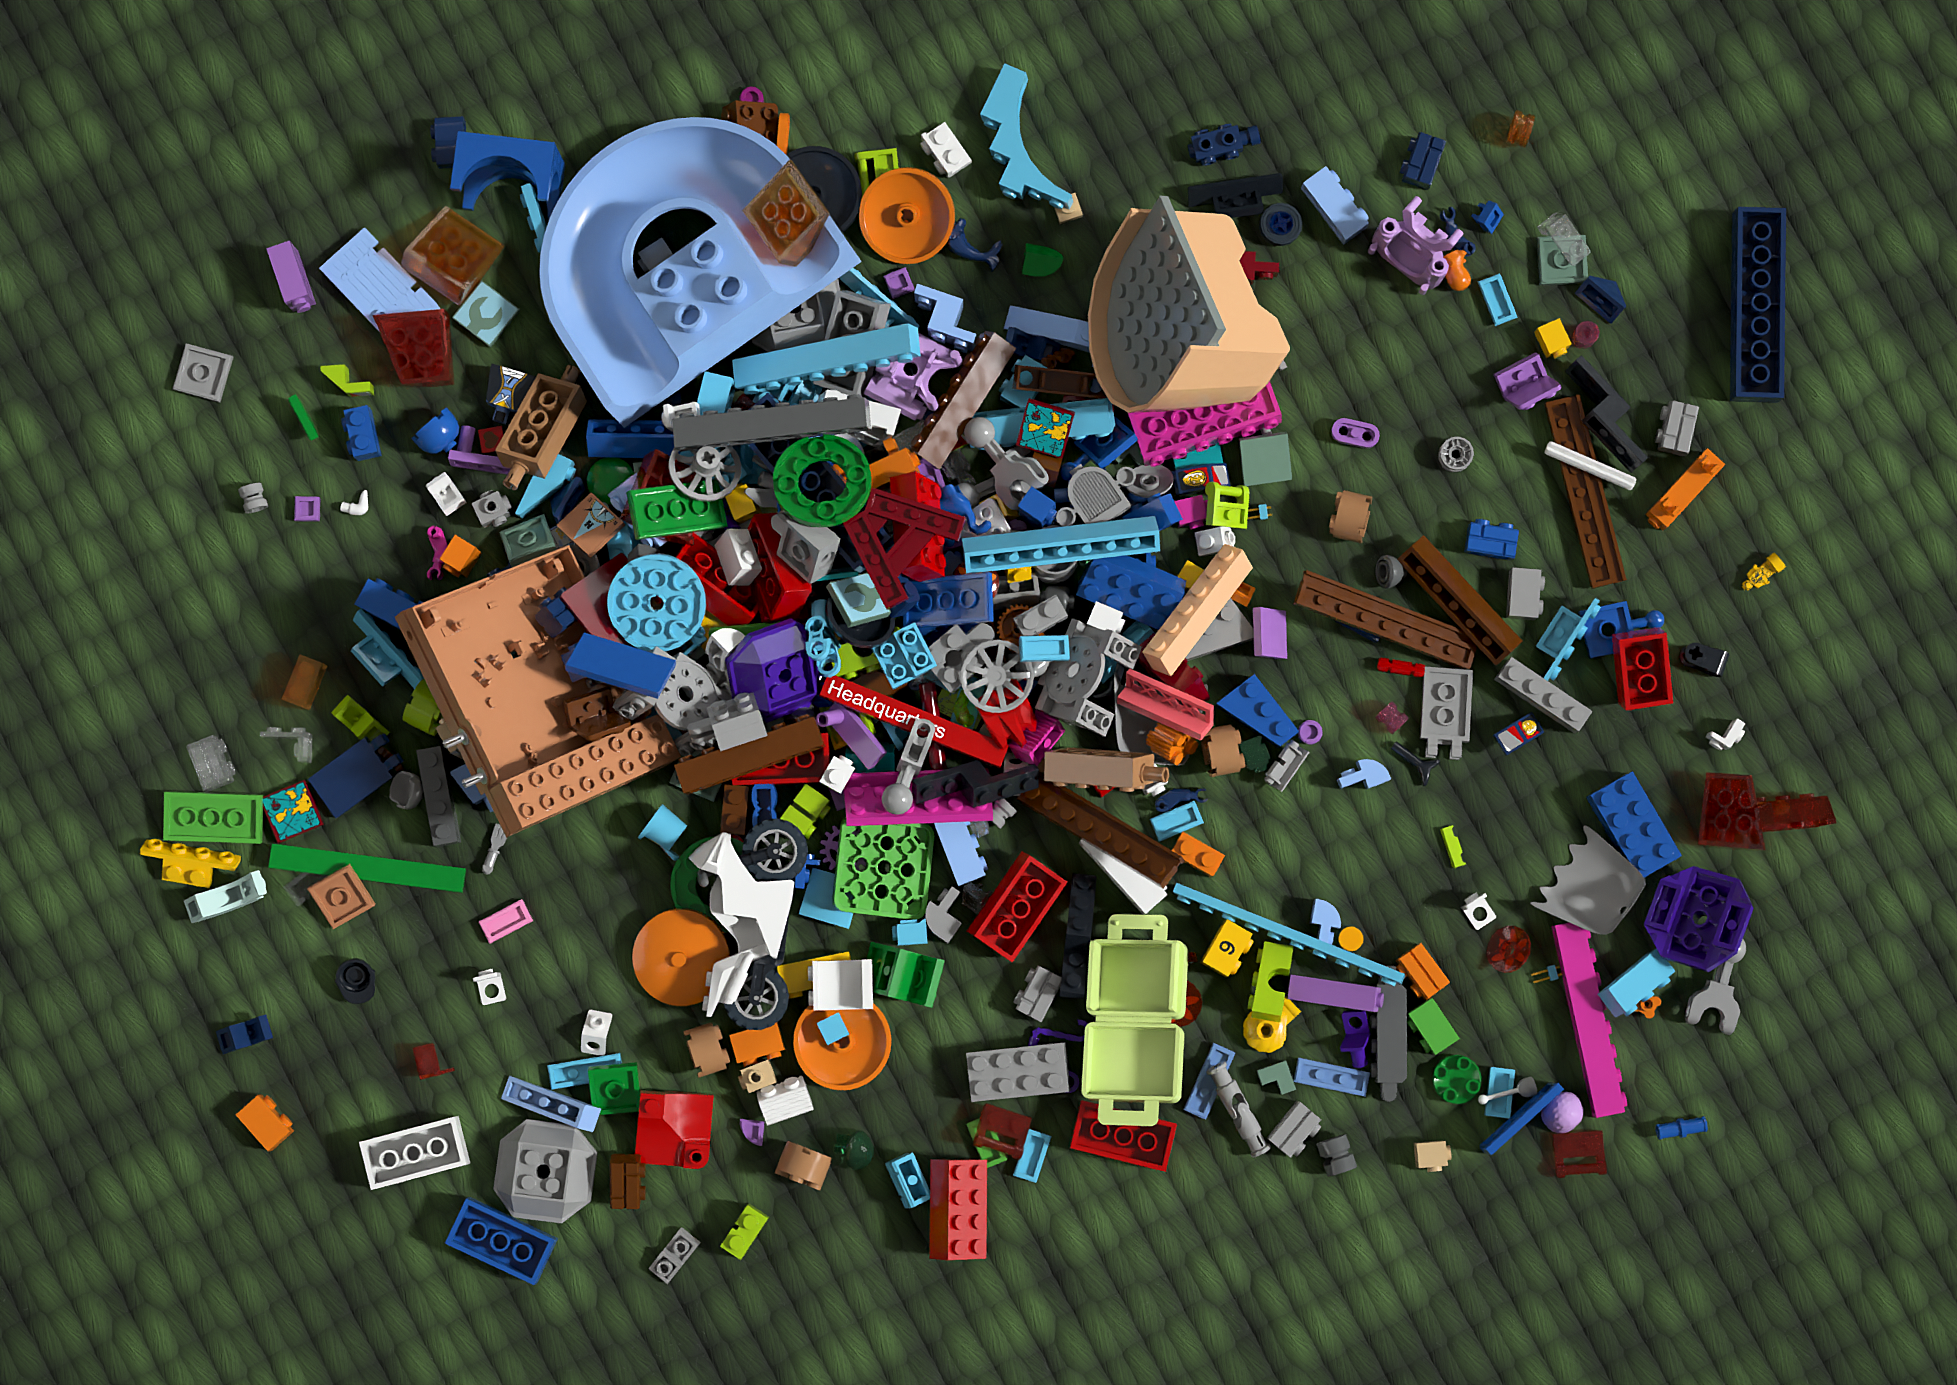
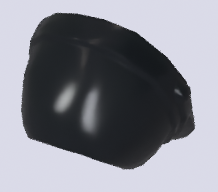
[335,958,375,1004]

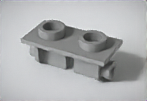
[1264,740,1309,792]

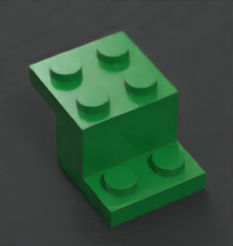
[866,942,945,1008]

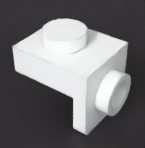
[662,402,700,432]
[426,472,467,516]
[1195,527,1235,556]
[1706,719,1745,750]
[819,755,855,794]

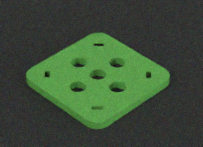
[832,817,934,920]

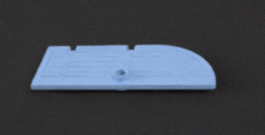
[319,228,450,385]

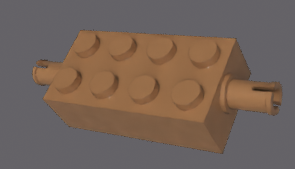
[495,365,587,490]
[1037,747,1169,792]

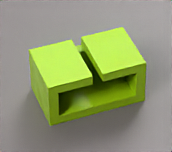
[780,783,831,839]
[720,1204,769,1260]

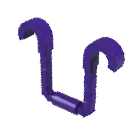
[1028,1020,1088,1093]

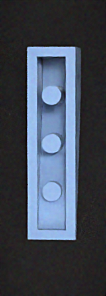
[1004,305,1090,353]
[501,1076,601,1132]

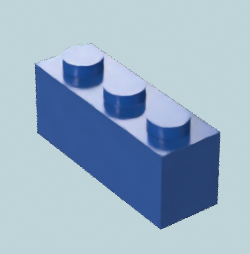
[1018,486,1057,530]

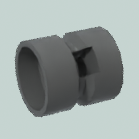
[1316,1134,1357,1177]

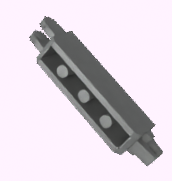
[1370,966,1407,1102]

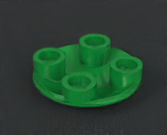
[587,457,634,505]
[1432,1055,1481,1104]

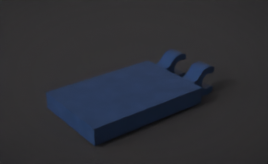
[308,733,404,818]

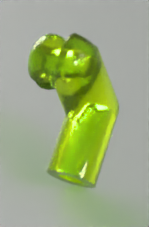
[953,690,974,727]

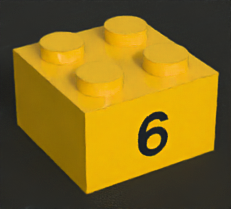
[1200,919,1254,977]

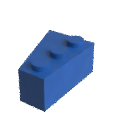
[1215,674,1299,748]

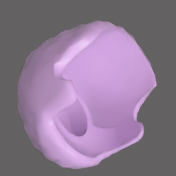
[1541,1092,1583,1134]

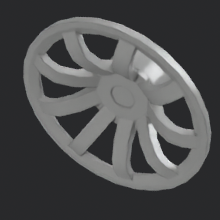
[668,446,741,501]
[960,640,1034,713]

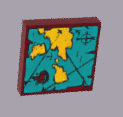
[1016,398,1075,459]
[263,780,324,843]

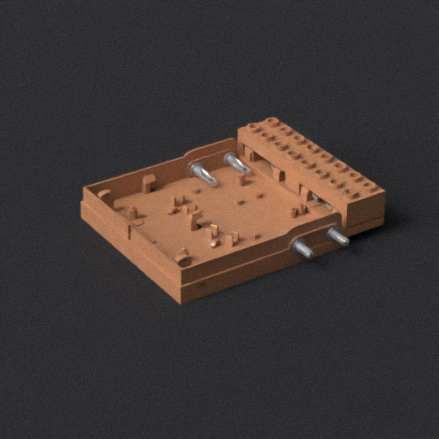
[395,545,681,838]

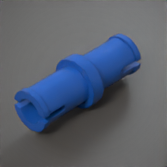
[1655,1116,1708,1140]

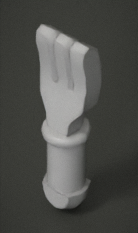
[482,823,507,875]

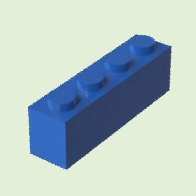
[586,419,680,459]

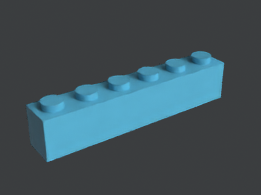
[970,398,1115,450]

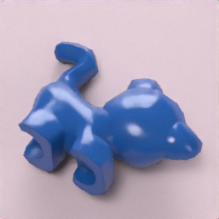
[940,484,991,547]

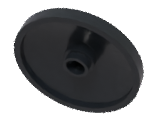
[787,146,862,233]

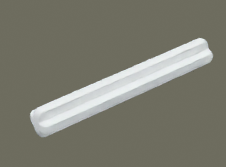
[1545,442,1636,490]

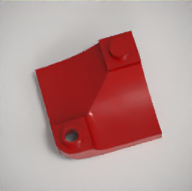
[635,1090,714,1169]

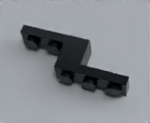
[1565,355,1648,473]
[912,760,1039,808]
[1060,873,1097,999]

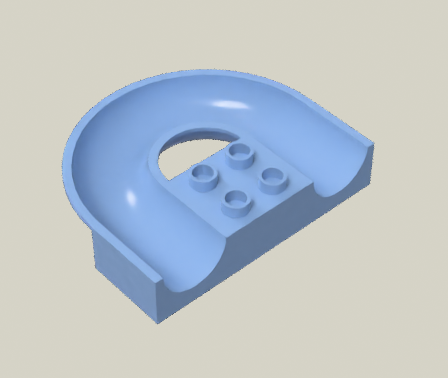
[540,117,862,428]

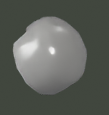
[390,771,424,810]

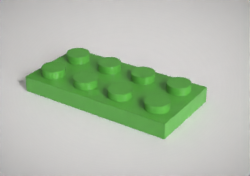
[163,791,263,844]

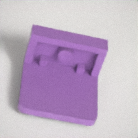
[1494,352,1561,410]

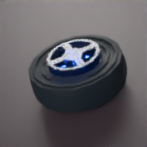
[1259,203,1302,246]

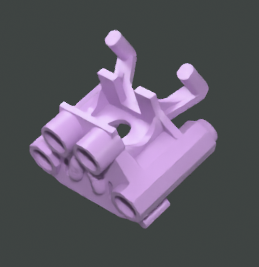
[1368,196,1463,295]
[864,324,963,420]

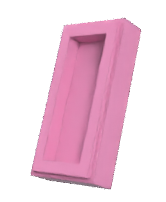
[479,899,533,944]

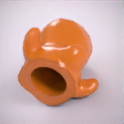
[1443,250,1471,291]

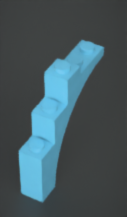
[980,63,1073,210]

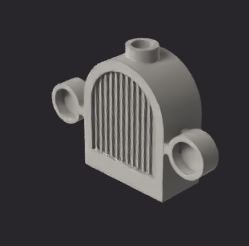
[1056,464,1136,527]

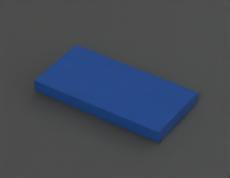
[903,572,993,628]
[565,632,676,699]
[1479,1082,1564,1155]

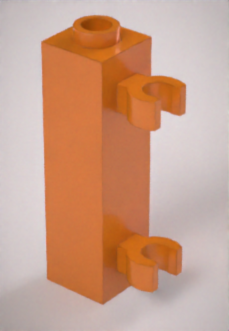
[833,437,921,492]
[1645,448,1725,530]

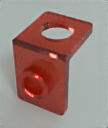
[413,1043,455,1080]

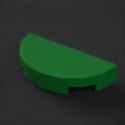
[288,394,319,441]

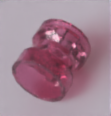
[1572,321,1600,349]
[1375,701,1409,735]

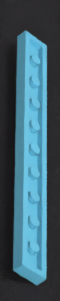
[1173,883,1405,987]

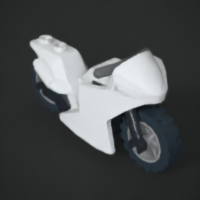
[688,819,808,1030]

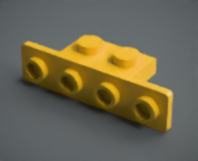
[140,839,241,888]

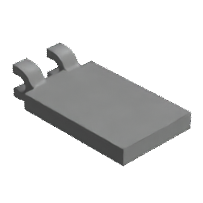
[1420,667,1473,760]

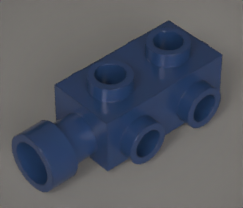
[1187,124,1261,166]

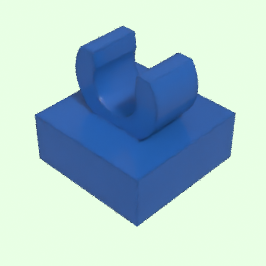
[1472,201,1504,234]

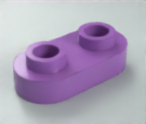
[1331,418,1380,449]

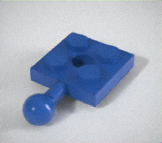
[1060,416,1138,481]
[1578,601,1664,659]

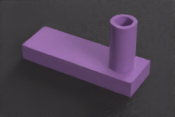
[448,426,510,474]
[816,703,887,769]

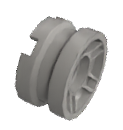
[1438,437,1474,472]

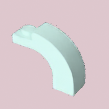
[184,870,267,923]

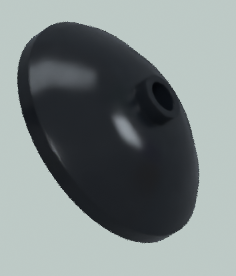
[825,595,895,648]

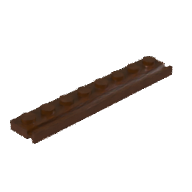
[1544,395,1627,589]
[1294,570,1477,670]
[1017,772,1184,889]

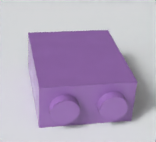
[266,241,316,313]

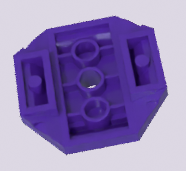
[725,618,822,723]
[1644,866,1754,972]

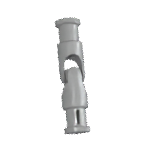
[1206,1061,1271,1158]

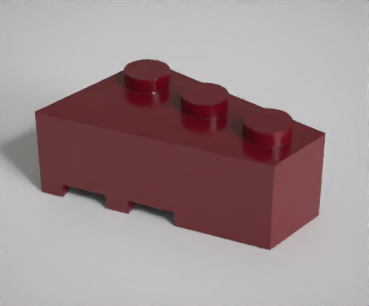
[1137,633,1210,710]

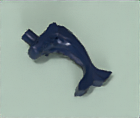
[946,218,1002,273]

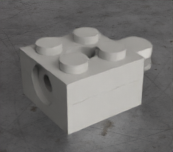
[771,511,840,584]
[928,623,995,693]
[687,693,767,751]

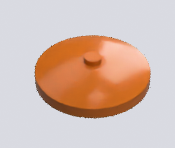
[859,167,955,264]
[632,908,730,1006]
[793,1003,891,1090]

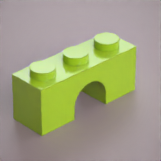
[832,627,900,680]
[1248,941,1293,1022]

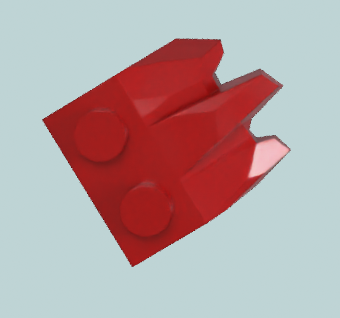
[975,679,1037,750]

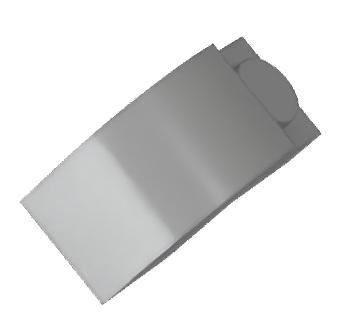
[926,887,962,943]

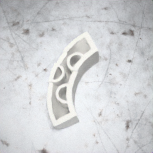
[705,628,745,695]

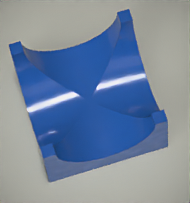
[450,131,565,220]

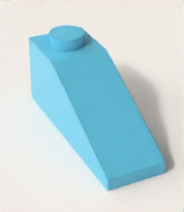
[515,454,576,518]

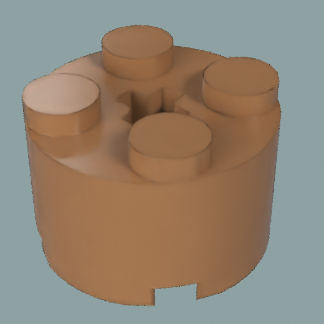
[1329,490,1372,543]
[1201,724,1245,777]
[683,1022,730,1078]
[775,1141,832,1190]

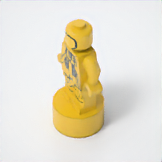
[1742,552,1786,591]

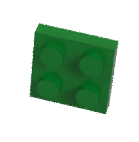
[588,1062,640,1115]

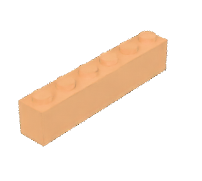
[1143,544,1253,676]

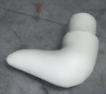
[340,490,368,515]

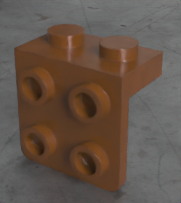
[721,100,779,146]
[563,686,631,742]

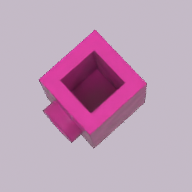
[1174,495,1208,529]

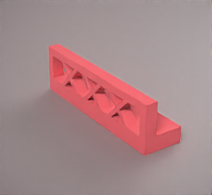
[1117,669,1214,741]

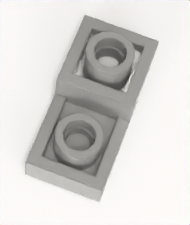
[649,1227,701,1284]

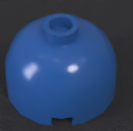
[411,407,459,454]

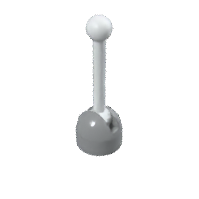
[1478,1076,1537,1104]

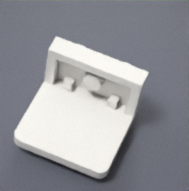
[961,498,1021,538]

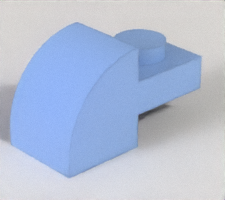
[1337,759,1391,789]
[1310,899,1341,945]

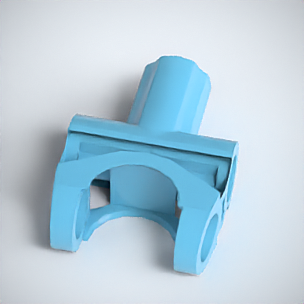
[805,599,841,677]

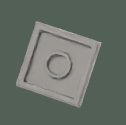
[173,344,233,403]

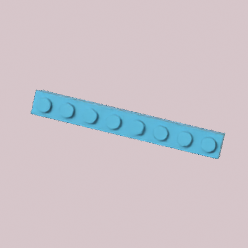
[732,323,921,394]
[962,516,1160,574]

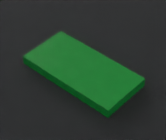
[626,479,728,540]

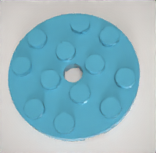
[607,554,706,651]

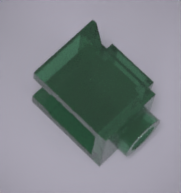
[1238,735,1271,774]

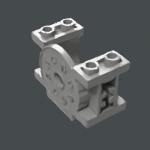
[1035,619,1142,737]
[612,646,732,757]

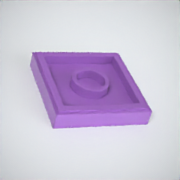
[1253,607,1287,659]

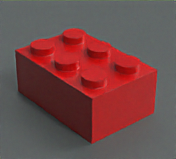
[1612,627,1673,710]

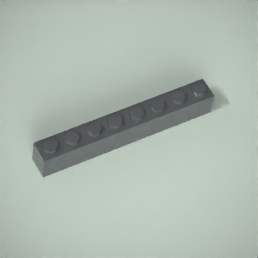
[672,394,871,452]

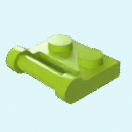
[854,148,899,197]
[1205,482,1249,529]

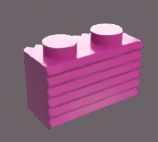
[1009,710,1065,766]

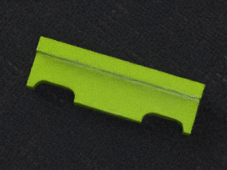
[1440,825,1466,868]

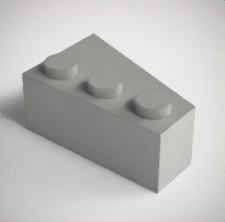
[1185,598,1254,661]

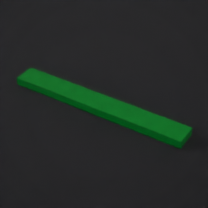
[268,844,466,893]

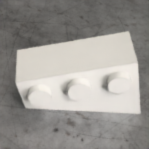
[818,389,901,448]

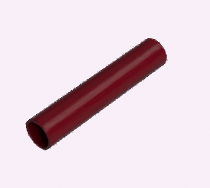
[919,682,947,770]

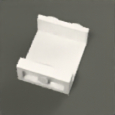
[808,959,873,1010]

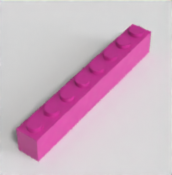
[1551,920,1627,1118]

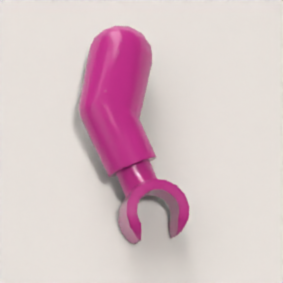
[427,526,448,580]

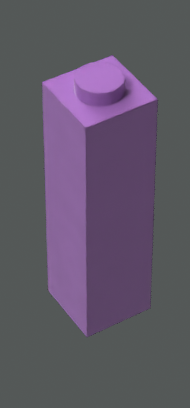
[1287,975,1384,1012]

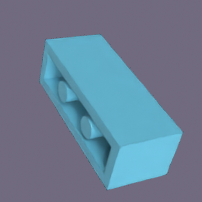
[1597,948,1675,1018]

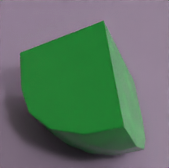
[1022,243,1064,276]

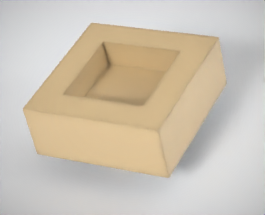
[1054,193,1083,224]

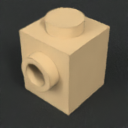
[738,1060,777,1093]
[1414,1140,1451,1172]

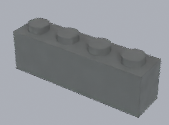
[416,746,462,847]

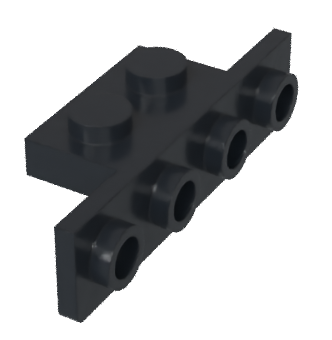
[1187,173,1283,218]

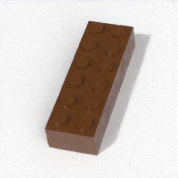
[674,714,825,795]

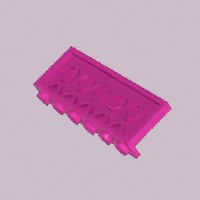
[1127,381,1282,467]
[844,768,993,826]

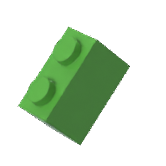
[1407,998,1460,1055]

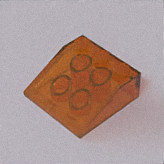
[742,160,830,267]
[401,206,504,306]

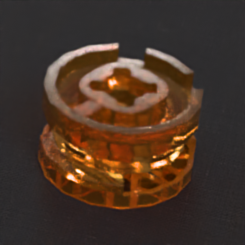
[1507,110,1535,147]

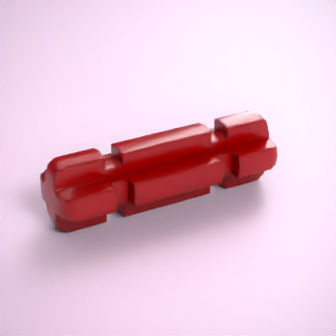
[1377,658,1425,677]

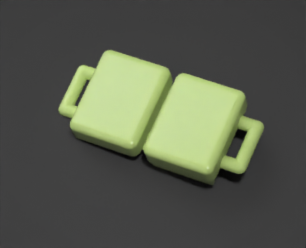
[1082,914,1188,1126]

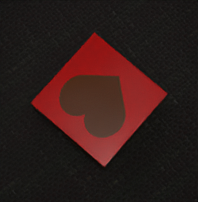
[478,426,504,455]

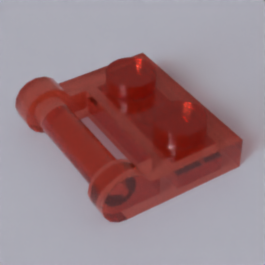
[973,1103,1032,1160]
[1552,1130,1607,1178]

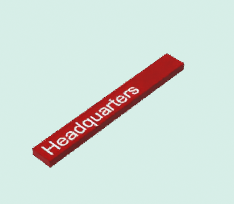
[819,675,1009,768]

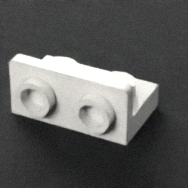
[920,122,972,178]

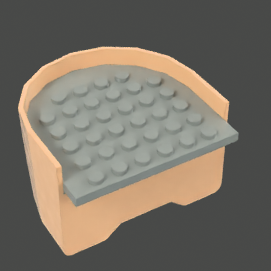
[1088,196,1290,413]

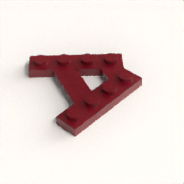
[843,487,966,610]

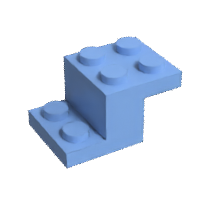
[914,284,976,353]

